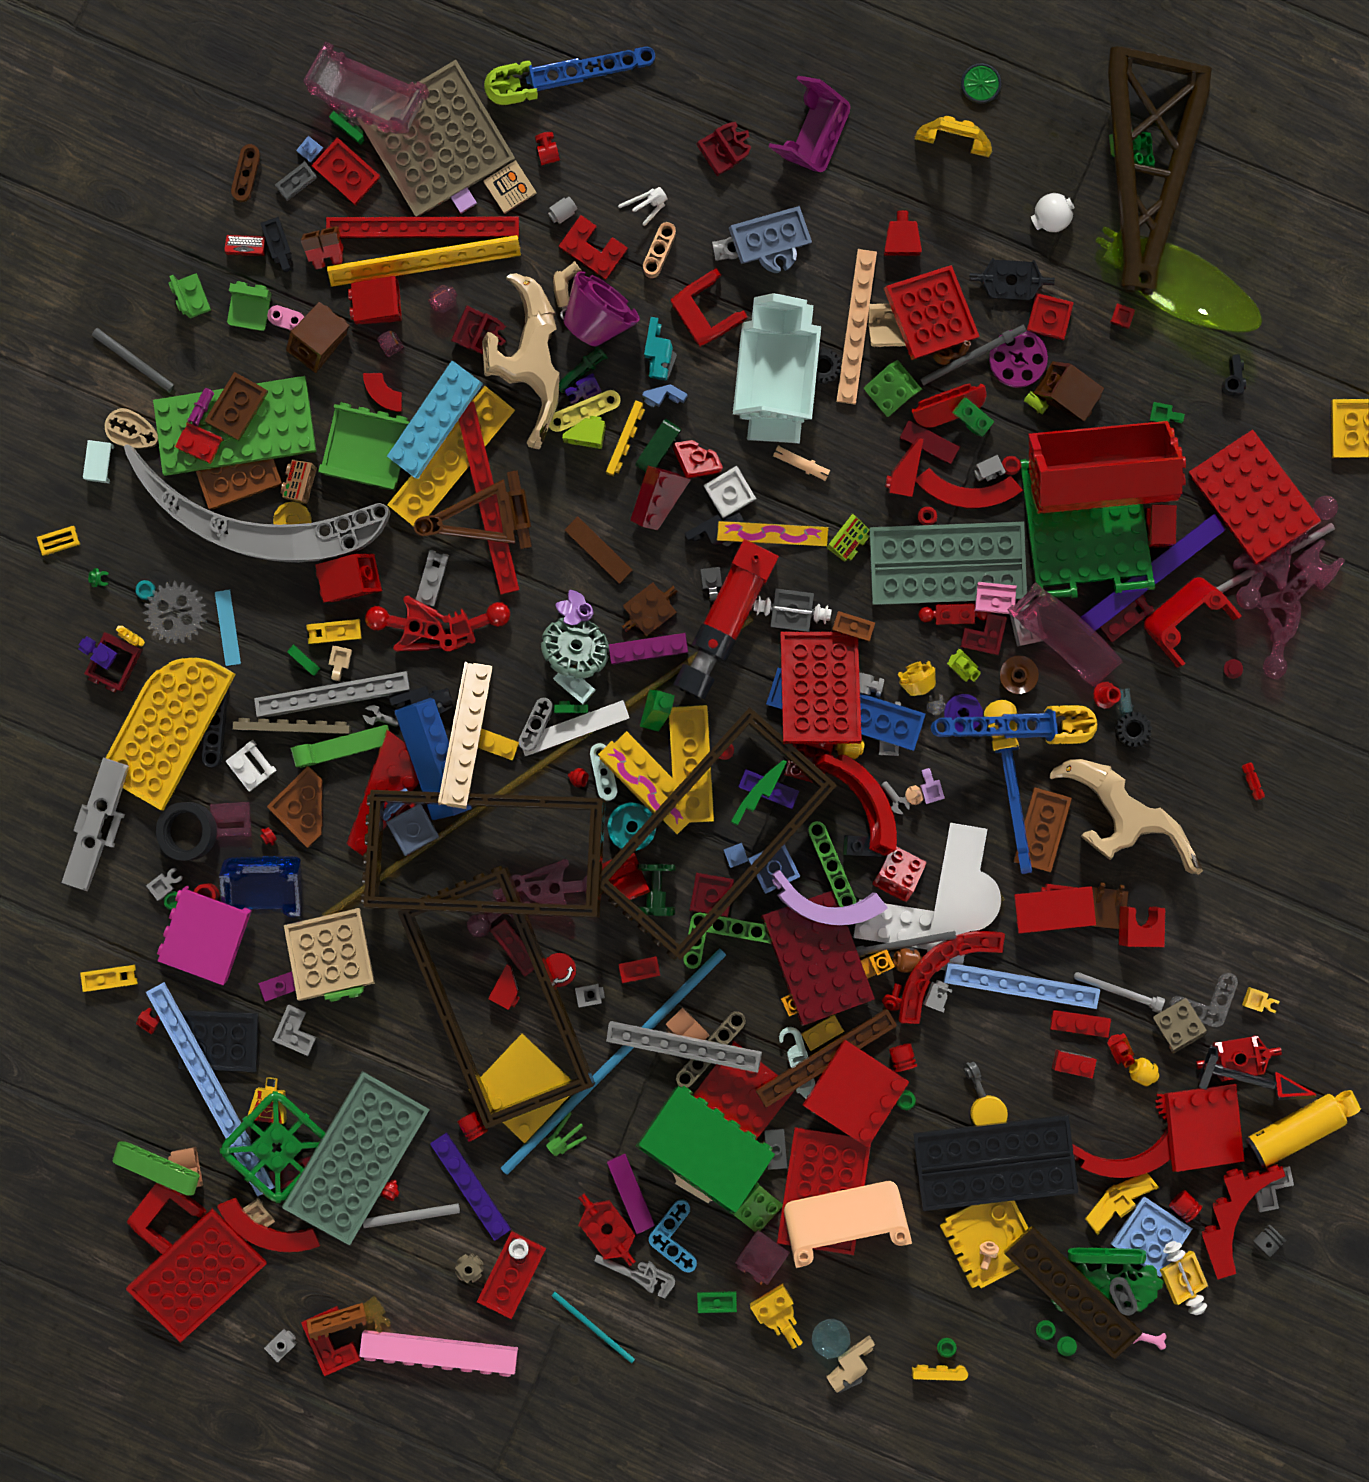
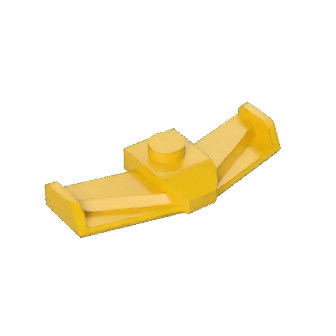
[1085,1173,1159,1235]

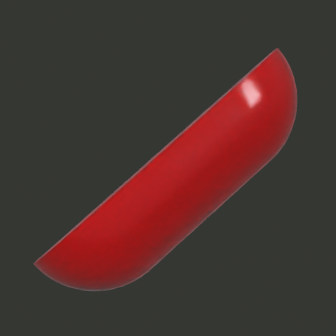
[912,384,986,427]

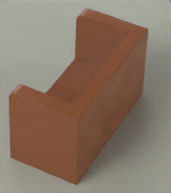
[832,611,875,642]

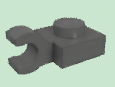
[701,567,722,602]

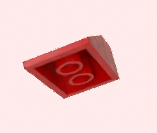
[885,438,923,497]

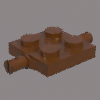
[622,582,678,636]

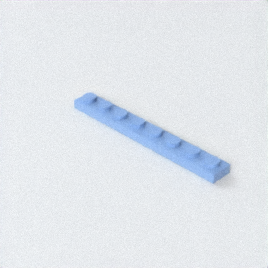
[944,963,1100,1009]

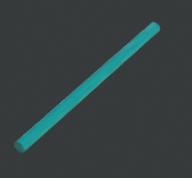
[551,1292,635,1364]

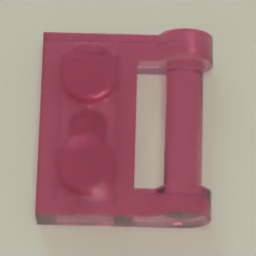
[210,802,252,839]

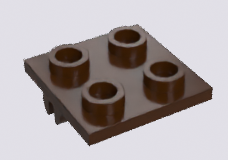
[1092,882,1128,929]

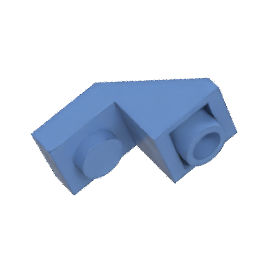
[642,384,687,407]

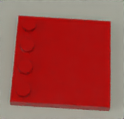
[884,265,980,360]
[803,1039,909,1147]
[1164,1084,1244,1172]

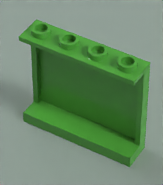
[318,402,410,491]

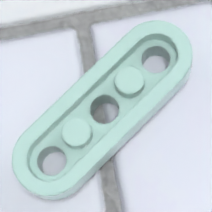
[590,743,617,801]

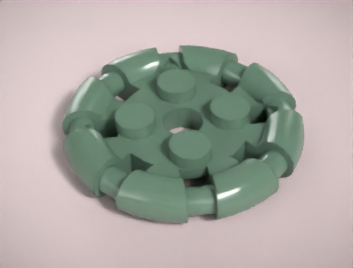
[541,617,609,679]

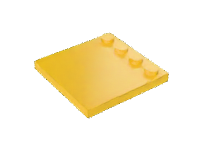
[469,1033,571,1143]

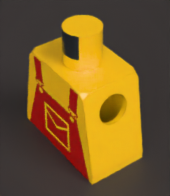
[248,1077,287,1124]

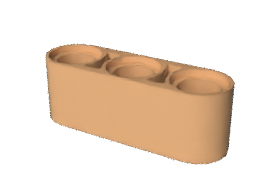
[643,222,676,278]

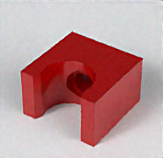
[1146,505,1177,548]
[1119,906,1165,947]

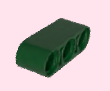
[635,419,682,472]

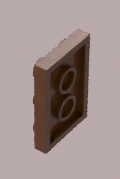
[205,372,268,441]

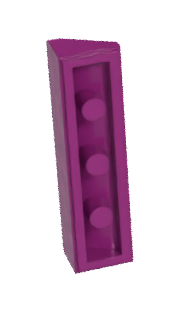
[607,1154,655,1234]

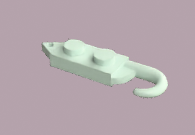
[779,1027,815,1099]

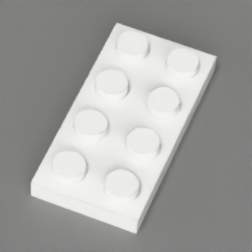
[853,899,934,949]

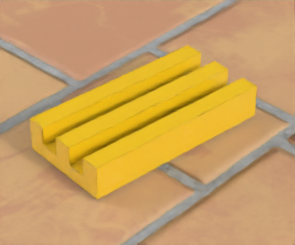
[37,526,80,556]

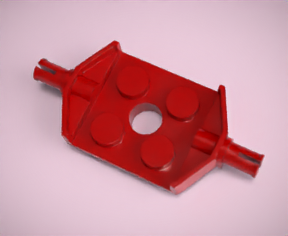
[1196,1035,1282,1081]
[578,1193,636,1267]

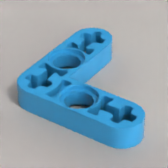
[649,1199,697,1272]

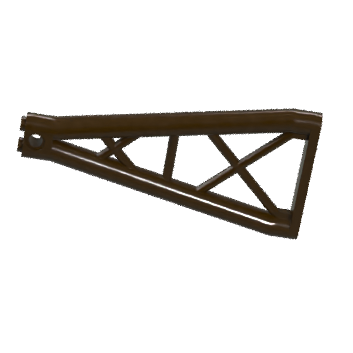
[1108,46,1212,295]

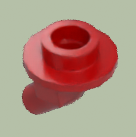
[882,983,902,1011]

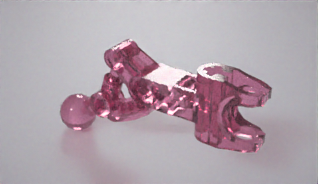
[1256,539,1345,679]

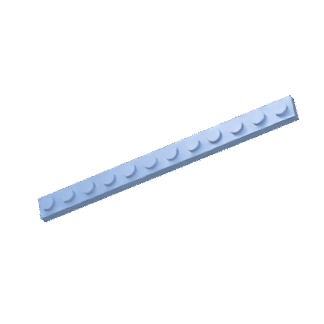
[146,982,275,1196]

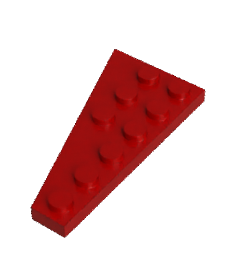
[347,729,419,856]

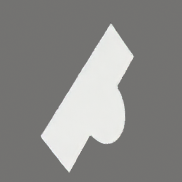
[927,823,1001,970]

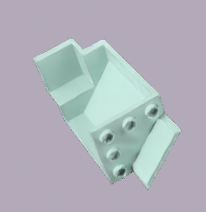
[733,293,821,443]

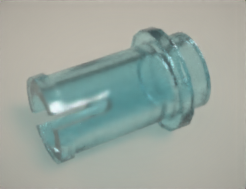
[1119,688,1134,713]

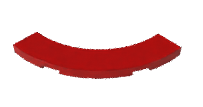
[915,468,1023,508]
[217,1198,320,1252]

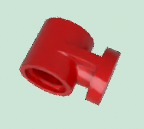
[535,132,560,165]

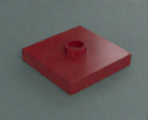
[690,872,734,917]

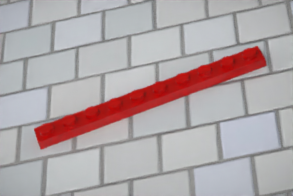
[326,217,519,238]
[458,401,519,594]

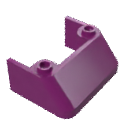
[768,76,850,172]

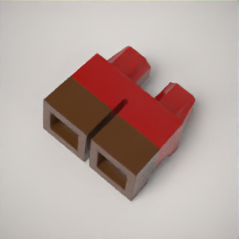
[301,226,344,269]

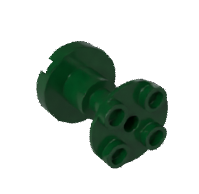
[637,864,676,916]

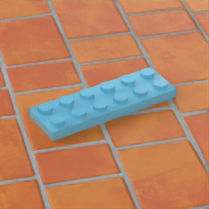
[387,361,483,479]

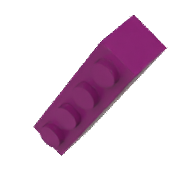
[609,633,688,665]

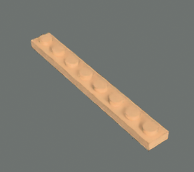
[836,249,877,404]

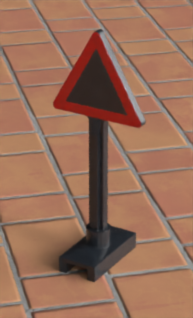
[1198,1046,1316,1100]

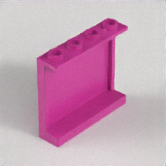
[157,886,252,985]

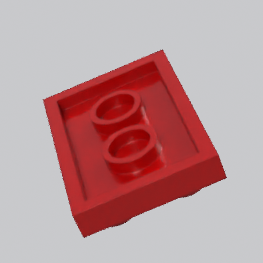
[312,137,381,205]

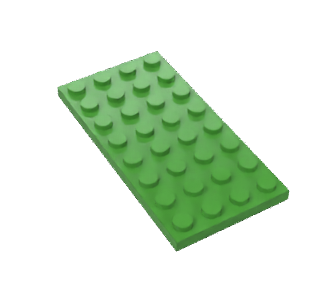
[153,376,317,476]

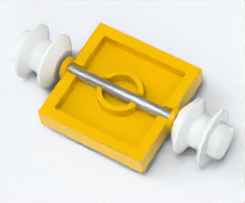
[1160,1241,1208,1315]

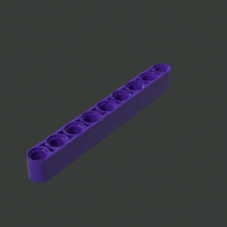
[1079,514,1227,633]

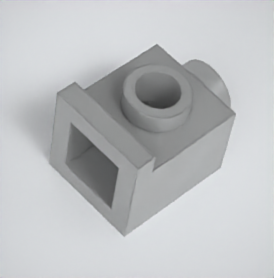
[974,455,1006,482]
[575,983,605,1007]
[264,1329,297,1362]

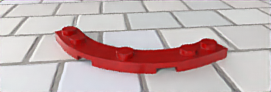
[899,931,1005,1024]

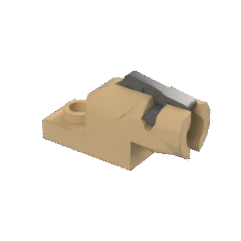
[827,1335,875,1393]

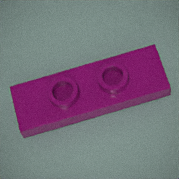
[258,971,296,1002]

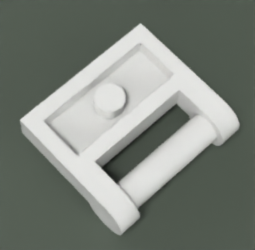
[226,740,277,792]

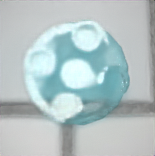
[812,1319,851,1359]

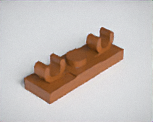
[306,1303,367,1341]

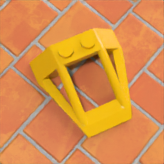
[915,116,992,157]

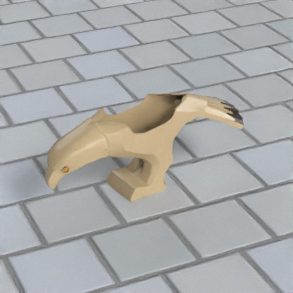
[482,273,559,449]
[1050,759,1203,875]

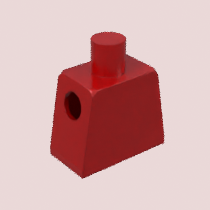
[884,210,922,256]

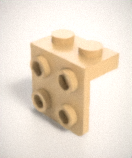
[868,304,906,347]

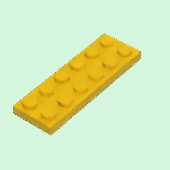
[669,705,714,823]

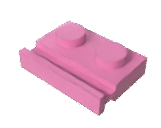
[975,582,1016,615]

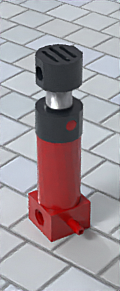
[673,539,779,701]

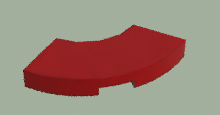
[363,373,402,412]

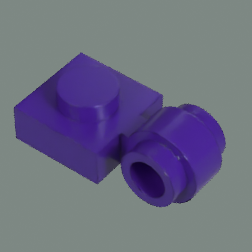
[78,636,118,670]

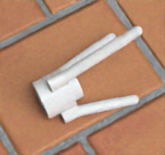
[618,187,667,226]

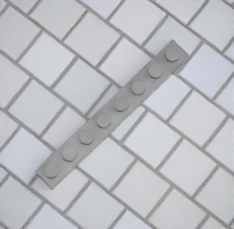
[254,671,410,719]
[606,1021,762,1073]

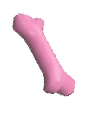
[1133,1333,1166,1350]

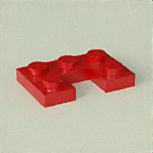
[559,215,628,280]
[301,1306,361,1376]

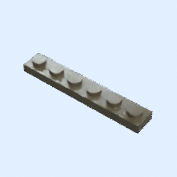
[233,718,352,734]

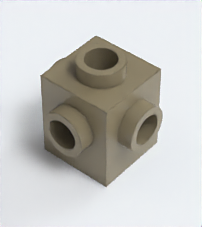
[455,1253,484,1283]

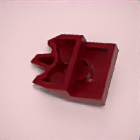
[696,122,751,176]
[451,305,506,354]

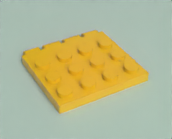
[940,1201,1028,1288]

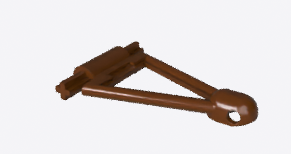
[414,470,532,549]

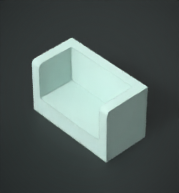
[83,440,114,483]
[553,673,596,705]

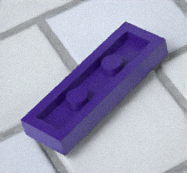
[738,769,799,809]

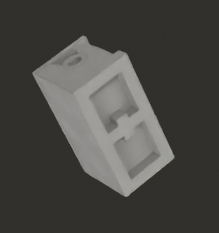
[922,980,952,1013]

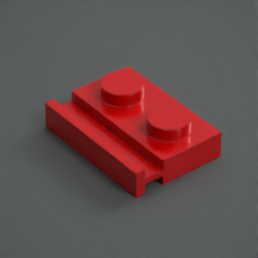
[175,422,223,464]

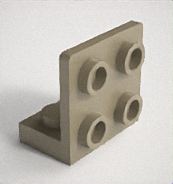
[1153,998,1207,1054]

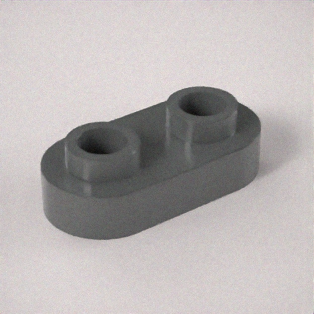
[1109,1277,1137,1315]

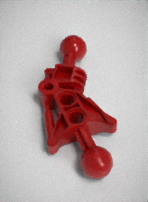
[365,596,511,652]

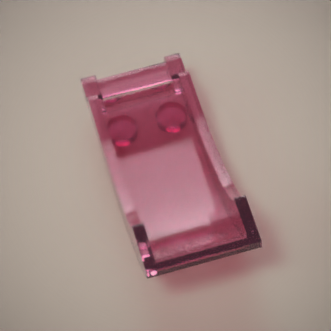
[1007,583,1122,687]

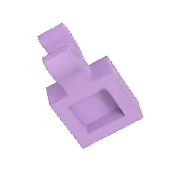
[920,768,945,804]

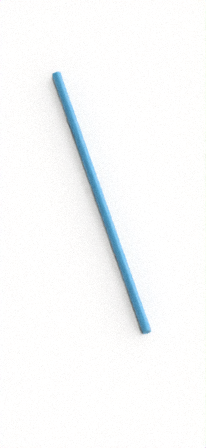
[501,948,726,1175]

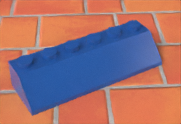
[394,698,472,820]

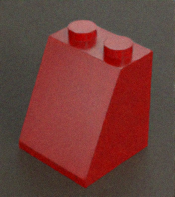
[348,276,402,325]
[316,554,382,602]

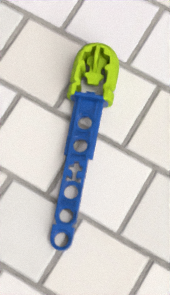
[484,47,655,105]

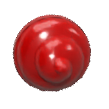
[568,768,589,788]
[380,1180,399,1201]

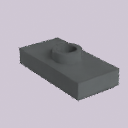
[275,162,317,201]
[764,1129,787,1170]

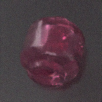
[428,284,458,313]

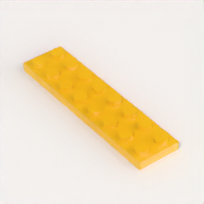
[387,386,515,527]

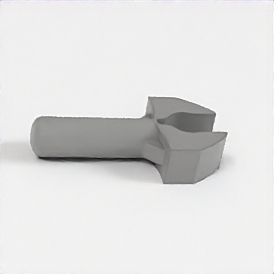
[363,705,399,727]
[881,781,910,814]

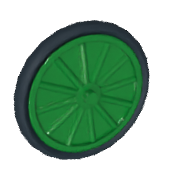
[961,63,1001,104]

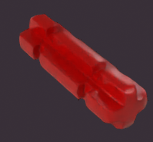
[1242,763,1265,800]

